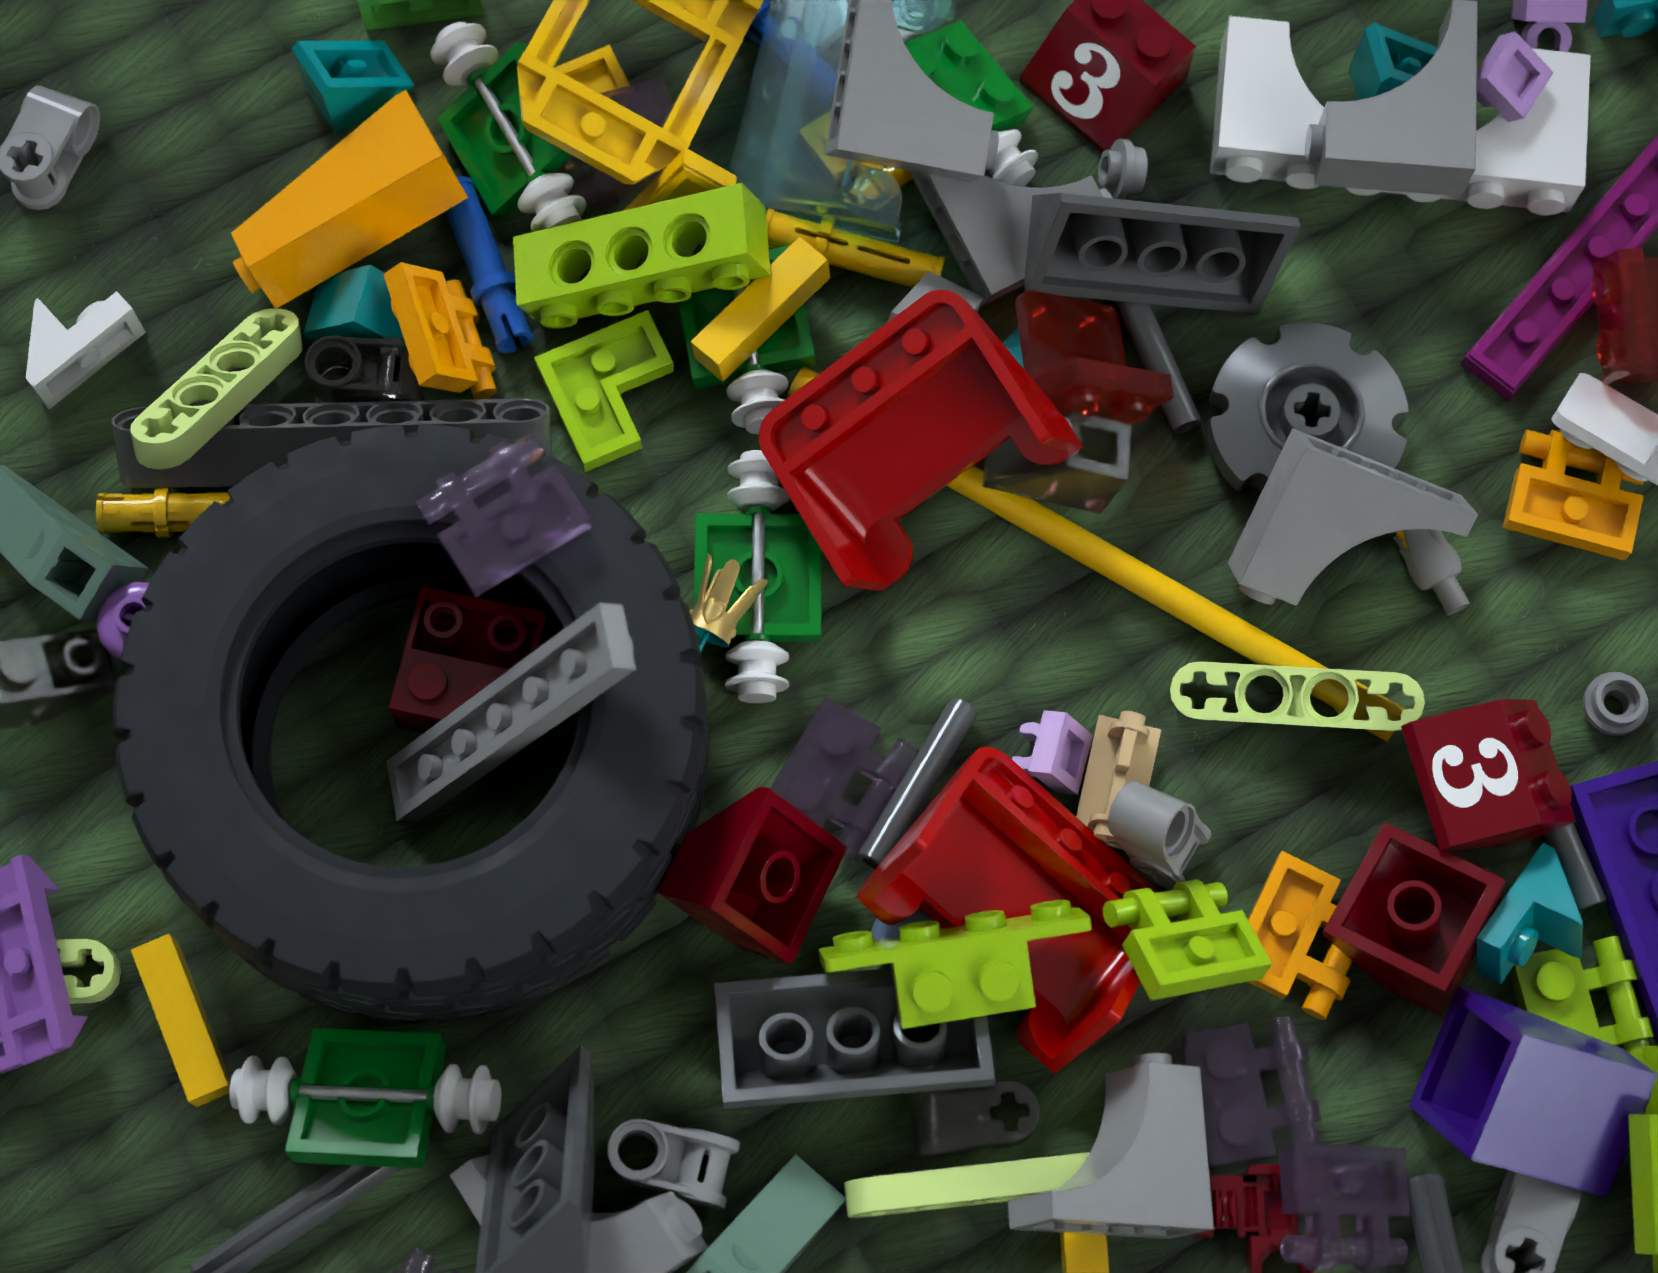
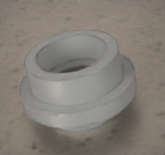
[1098,139,1147,200]
[1582,672,1648,736]

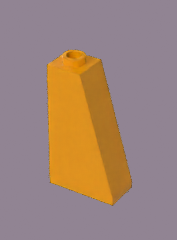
[231,90,468,309]

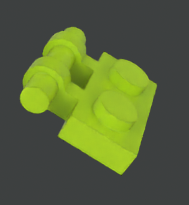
[1103,879,1272,1001]
[1509,936,1654,1063]

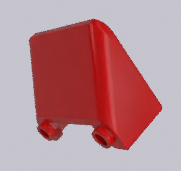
[759,289,1084,591]
[855,747,1170,1074]

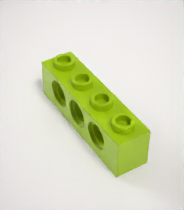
[513,183,771,329]

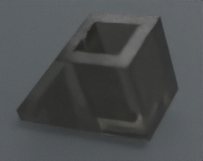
[982,411,1131,514]
[0,629,117,730]

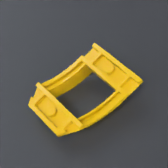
[517,0,764,185]

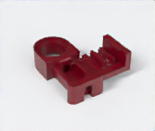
[1194,1164,1313,1273]

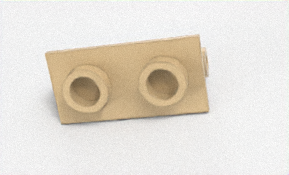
[1076,711,1161,850]

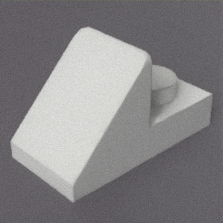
[26,291,146,409]

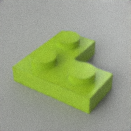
[534,310,674,472]

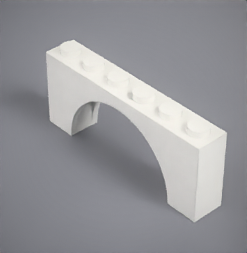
[1210,16,1590,215]

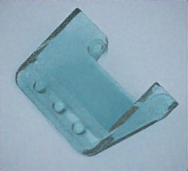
[729,0,957,243]

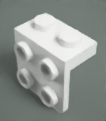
[1552,373,1658,485]

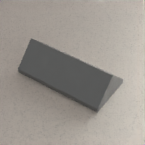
[1024,193,1301,314]
[714,968,995,1109]
[475,1045,597,1273]

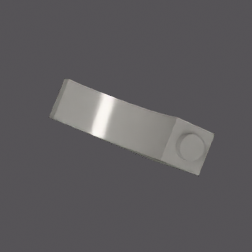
[825,0,999,182]
[1305,0,1477,196]
[910,171,1112,307]
[1228,428,1478,606]
[1008,1053,1214,1239]
[450,1155,708,1273]

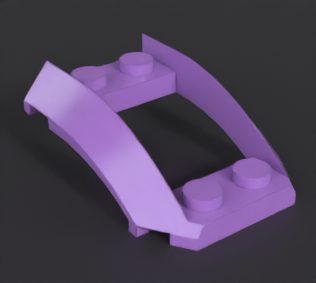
[0,854,88,1074]

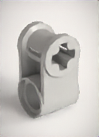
[0,86,100,210]
[1108,781,1212,890]
[608,1119,741,1209]
[1480,1170,1582,1273]

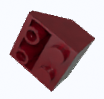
[388,586,548,755]

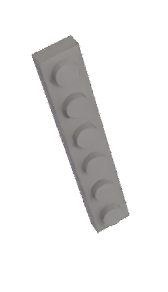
[386,603,636,822]

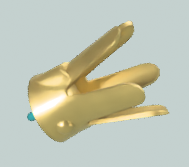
[689,554,768,652]

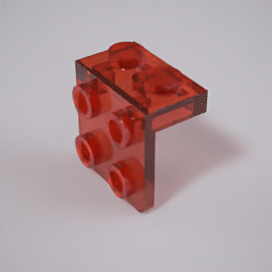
[1592,248,1658,385]
[1015,290,1174,425]

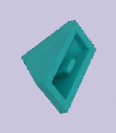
[1348,23,1437,100]
[292,40,415,135]
[303,265,409,359]

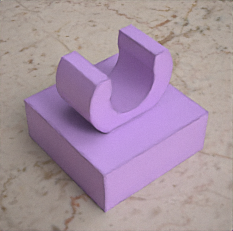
[1512,0,1587,52]
[1476,31,1554,122]
[1012,710,1093,795]

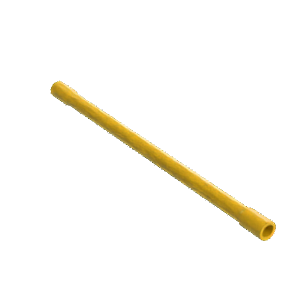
[787,366,1406,742]

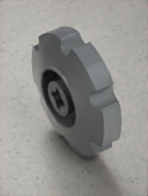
[1206,322,1409,492]

